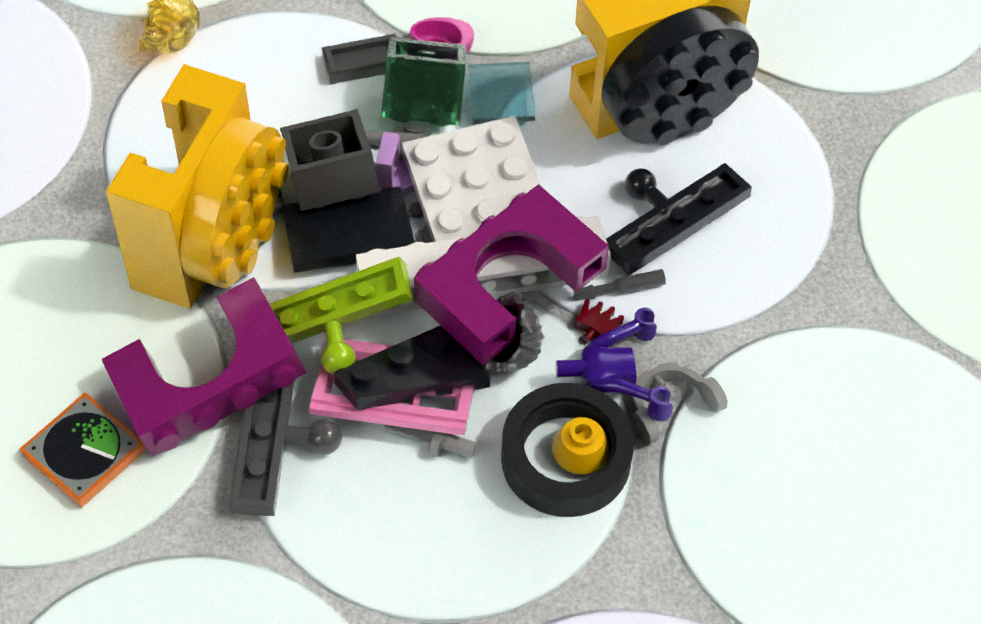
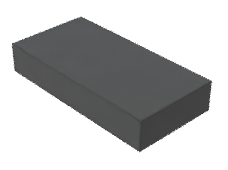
[321,33,405,85]

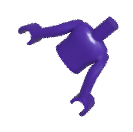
[555,307,673,421]

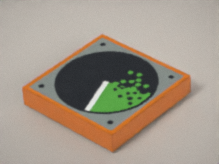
[19,392,146,508]

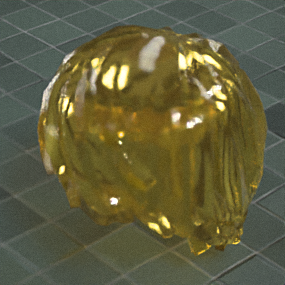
[138,0,200,54]

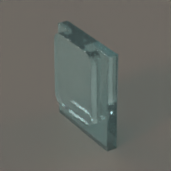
[468,62,535,126]

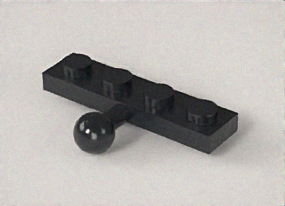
[606,163,752,276]

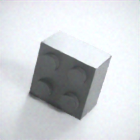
[280,109,380,211]

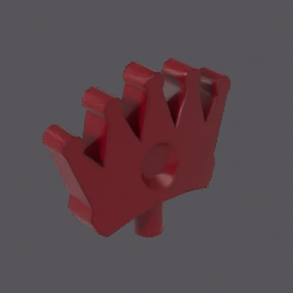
[575,299,624,343]

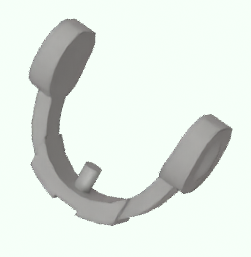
[633,362,728,444]

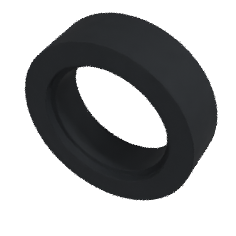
[501,383,634,517]

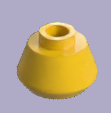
[552,417,610,475]

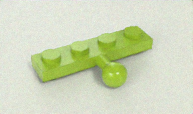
[270,256,413,375]

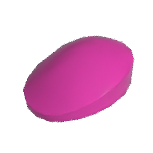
[406,17,474,66]

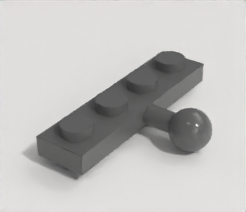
[229,381,342,516]

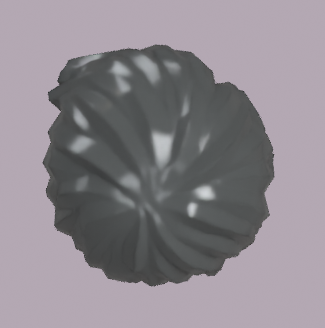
[476,291,545,374]

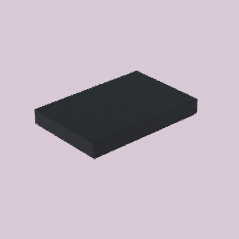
[282,186,415,273]

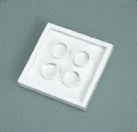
[401,116,542,242]

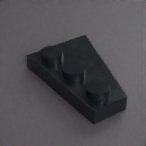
[334,325,491,410]

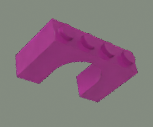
[414,184,609,365]
[101,277,307,457]

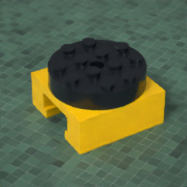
[569,0,759,145]

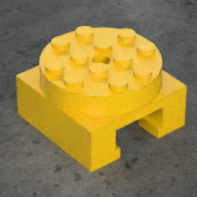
[106,64,289,309]

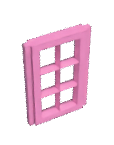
[309,339,476,436]

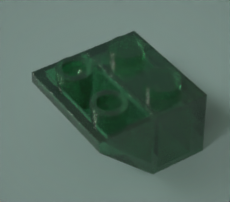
[381,37,467,126]

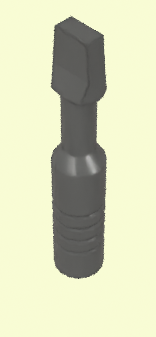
[573,269,666,301]

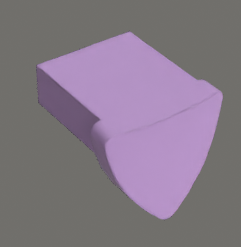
[376,132,415,195]

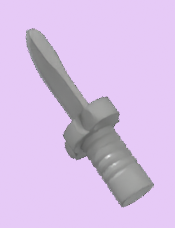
[384,425,477,459]

